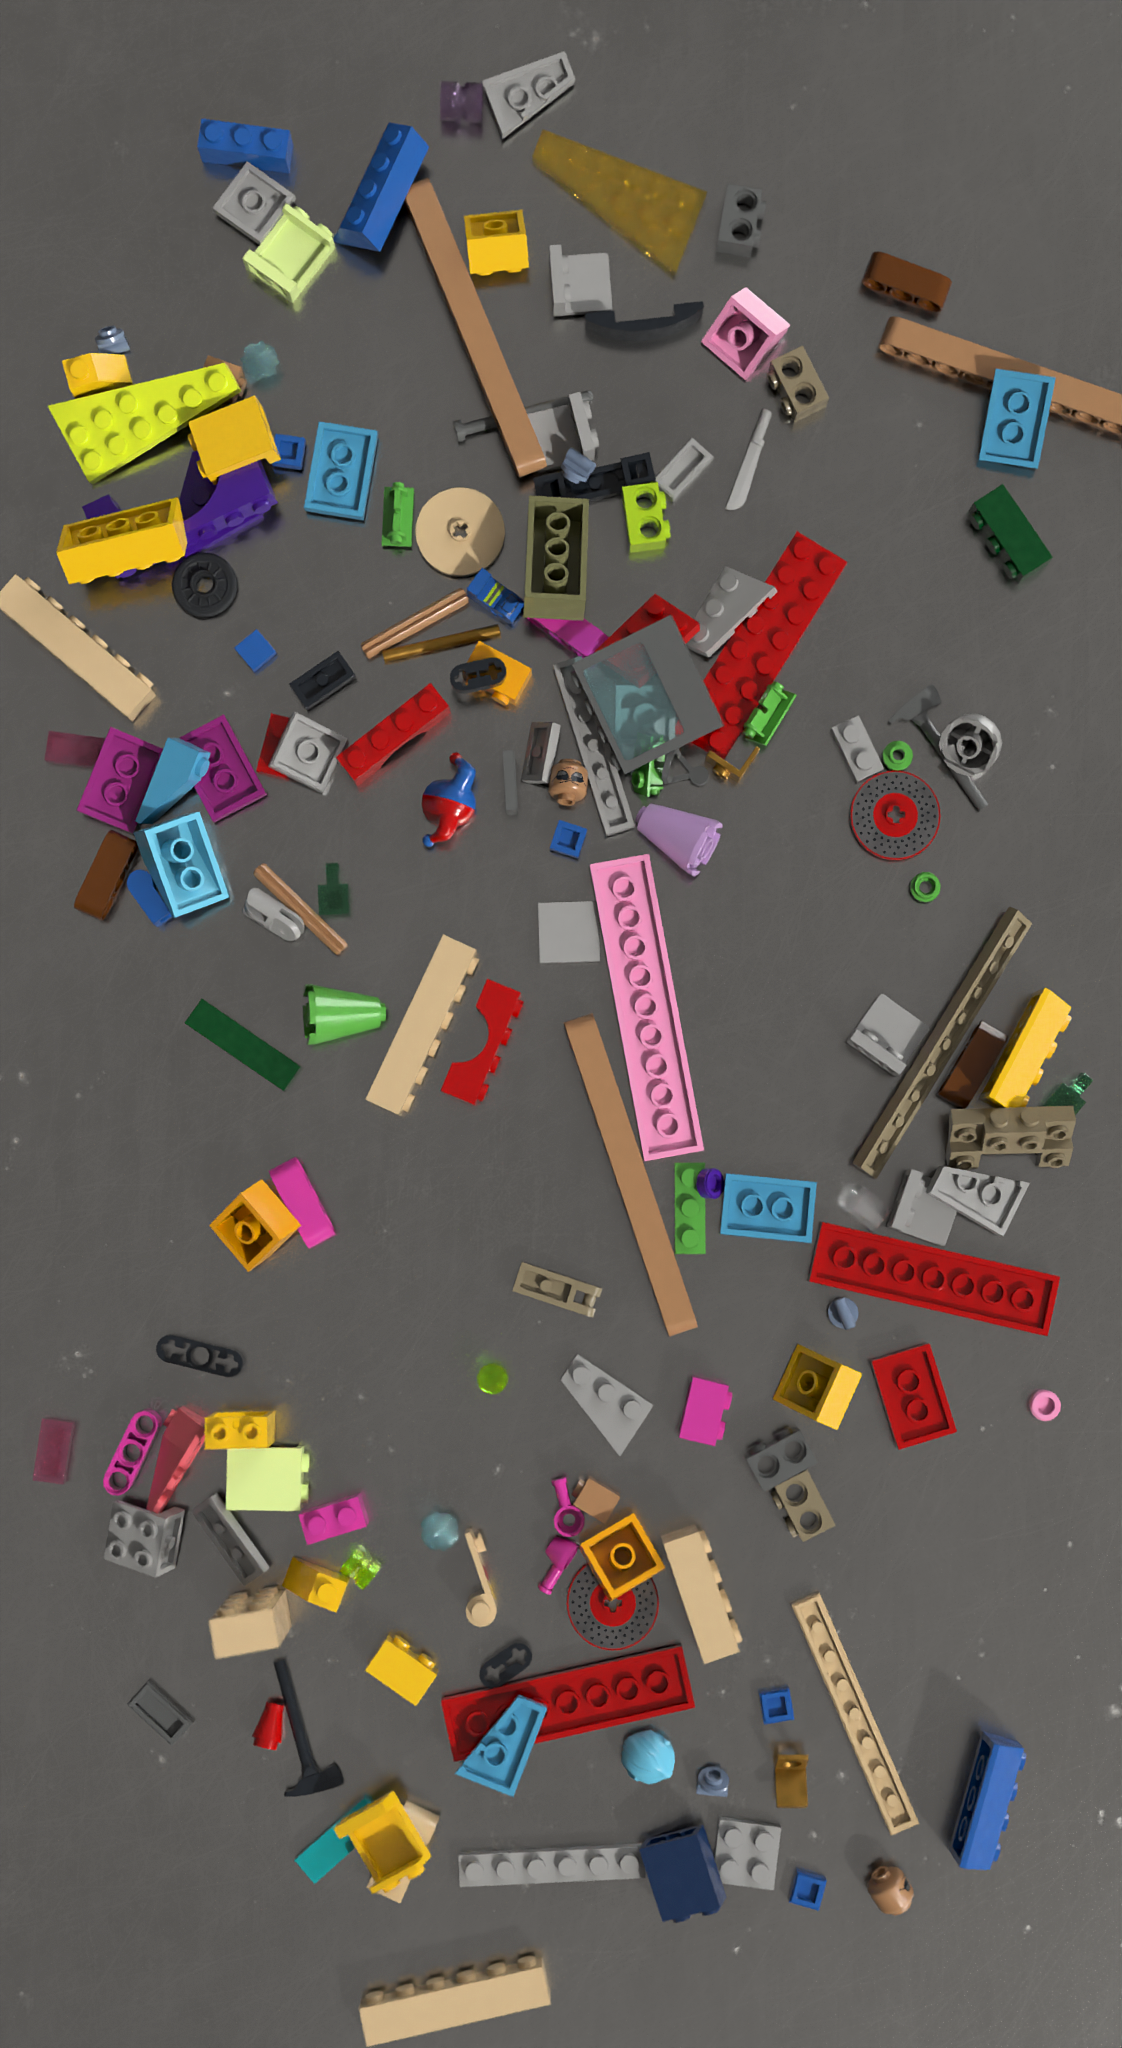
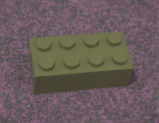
[523,496,589,621]

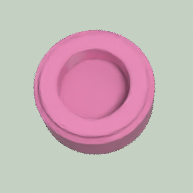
[1028,1390,1061,1421]

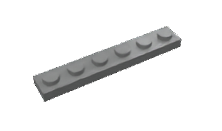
[553,656,635,836]
[458,1843,646,1887]

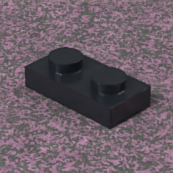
[289,650,356,710]

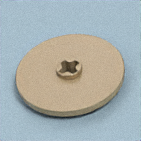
[416,488,505,577]

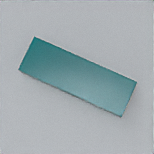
[294,1796,371,1884]

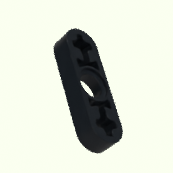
[156,1334,245,1377]

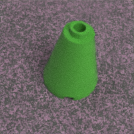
[303,984,386,1045]

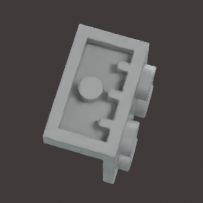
[549,245,612,316]
[846,994,929,1077]
[887,1169,957,1246]
[104,1500,185,1578]

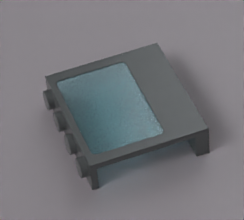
[570,615,725,774]

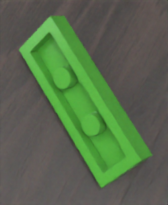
[674,1163,706,1254]

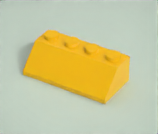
[56,497,187,584]
[978,988,1071,1108]

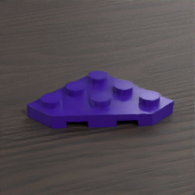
[179,451,264,559]

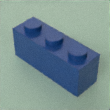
[197,119,293,173]

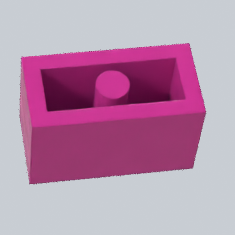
[678,1375,733,1446]
[298,1493,369,1545]

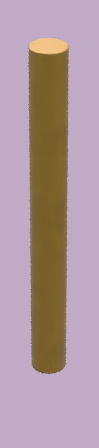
[382,624,501,662]

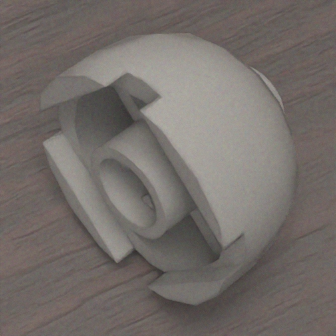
[939,713,1002,776]

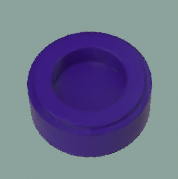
[696,1168,724,1199]

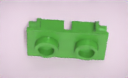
[382,482,414,547]
[743,681,797,746]
[632,732,666,797]

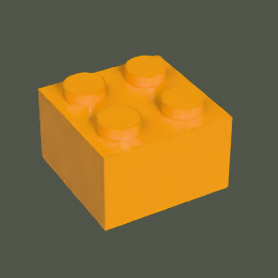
[209,1179,301,1272]
[579,1513,665,1602]

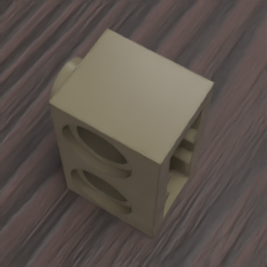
[767,346,829,422]
[771,1469,836,1542]

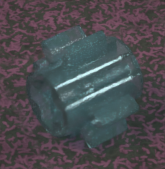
[240,340,280,381]
[420,1511,459,1552]

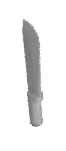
[725,409,772,510]

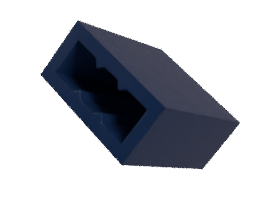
[639,1825,727,1923]

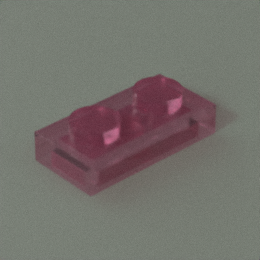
[44,731,105,768]
[33,1418,74,1484]

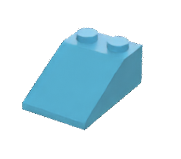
[134,811,229,918]

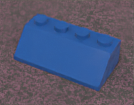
[333,122,429,252]
[949,1731,1026,1870]

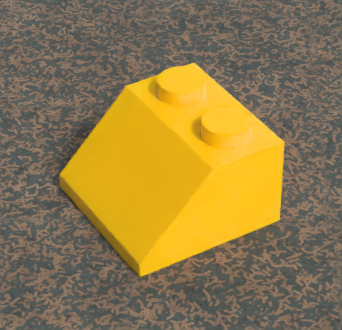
[464,210,529,276]
[773,1344,862,1430]

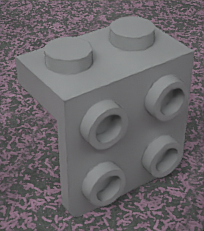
[527,392,599,472]

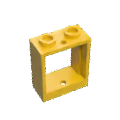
[205,1410,276,1449]

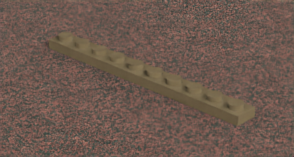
[853,907,1032,1179]

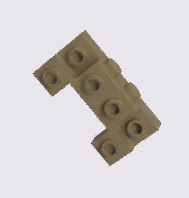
[946,1106,1076,1170]

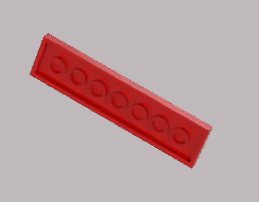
[675,531,847,760]
[808,1222,1060,1336]
[441,1644,695,1762]

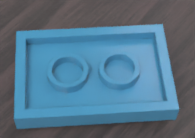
[978,368,1056,469]
[304,421,378,520]
[720,1173,817,1243]

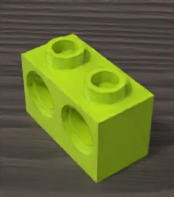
[621,482,671,553]

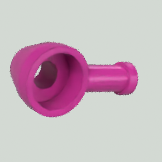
[551,1477,585,1537]
[537,1537,579,1595]

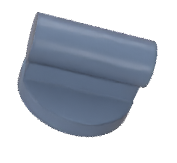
[95,325,130,354]
[560,447,596,484]
[828,1297,859,1330]
[696,1767,729,1797]

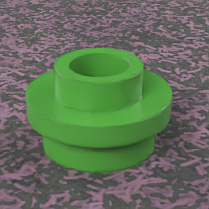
[882,741,913,771]
[910,872,941,902]

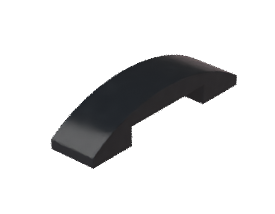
[584,301,704,341]
[533,452,656,502]

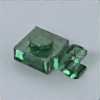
[318,863,350,916]
[1042,1072,1093,1115]

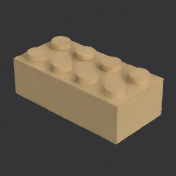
[661,1524,742,1664]
[209,1586,292,1659]

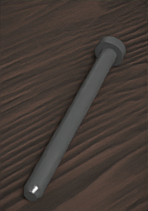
[453,390,593,442]

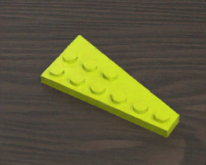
[48,363,242,485]

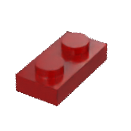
[256,713,290,780]

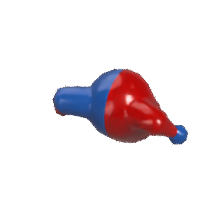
[421,752,476,847]

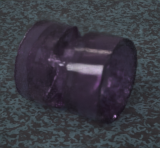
[440,81,483,123]

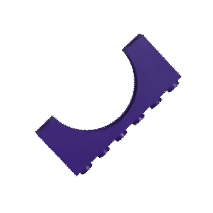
[82,460,278,578]

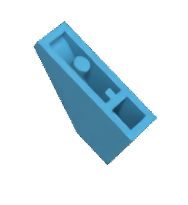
[135,737,211,824]

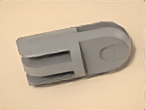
[242,888,304,941]

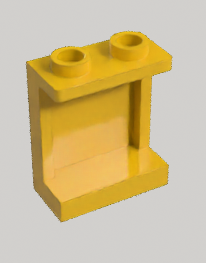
[188,395,281,485]
[333,1790,431,1894]

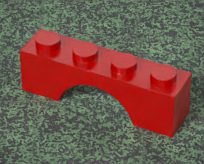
[336,683,451,786]
[440,979,524,1106]

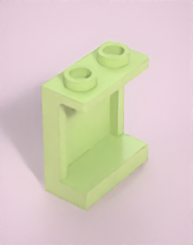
[242,204,335,303]
[226,1446,310,1511]

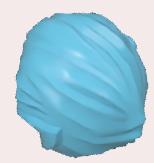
[621,1729,675,1784]

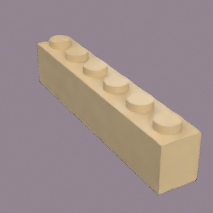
[0,574,156,722]
[366,934,480,1116]
[359,1956,551,2047]

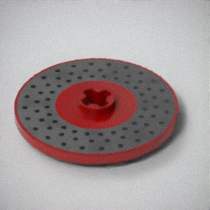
[850,771,941,860]
[567,1563,659,1650]

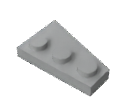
[482,51,575,139]
[686,566,778,658]
[925,1166,1030,1236]
[560,1354,654,1456]

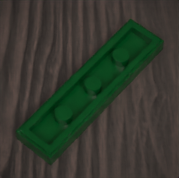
[185,998,302,1092]

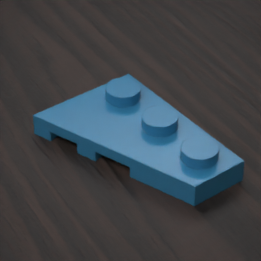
[455,1694,547,1797]

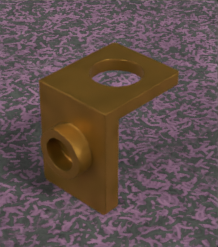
[705,746,760,783]
[775,1755,809,1808]

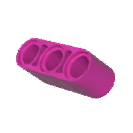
[526,618,609,659]
[269,1156,336,1248]
[103,1409,162,1496]

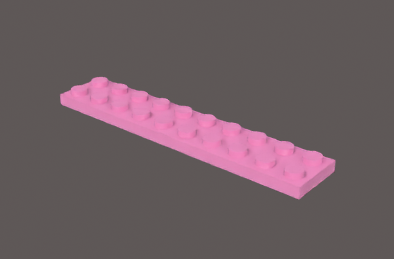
[590,854,704,1161]

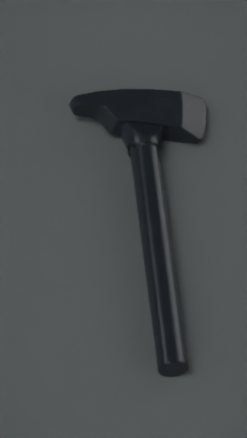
[273,1658,344,1797]

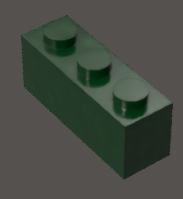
[969,484,1053,584]

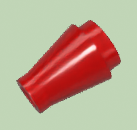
[252,1702,284,1750]

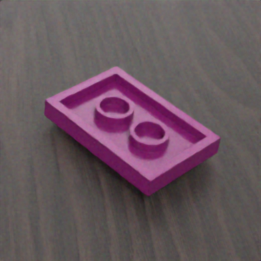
[179,714,267,823]
[76,727,163,834]

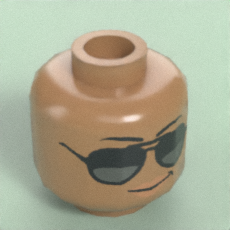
[548,759,588,806]
[867,1866,914,1915]

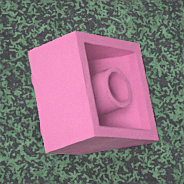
[701,287,791,380]

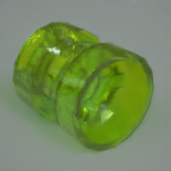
[477,1362,508,1395]
[339,1547,382,1590]

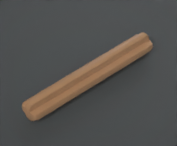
[361,588,469,658]
[253,863,347,955]

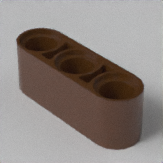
[862,251,952,313]
[74,830,139,921]
[937,1020,1008,1109]

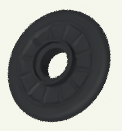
[172,552,237,617]

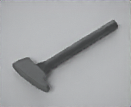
[888,684,988,811]

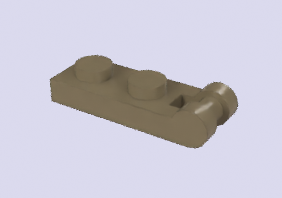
[512,1262,602,1318]

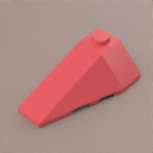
[146,1406,205,1514]

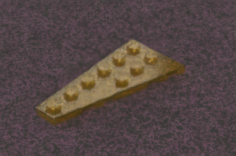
[532,129,707,276]

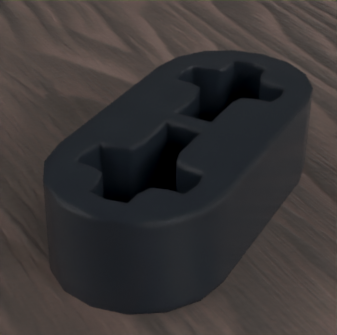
[450,658,507,694]
[479,1640,532,1689]

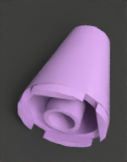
[635,803,723,877]

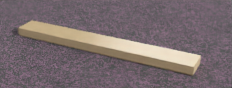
[791,1591,919,1836]

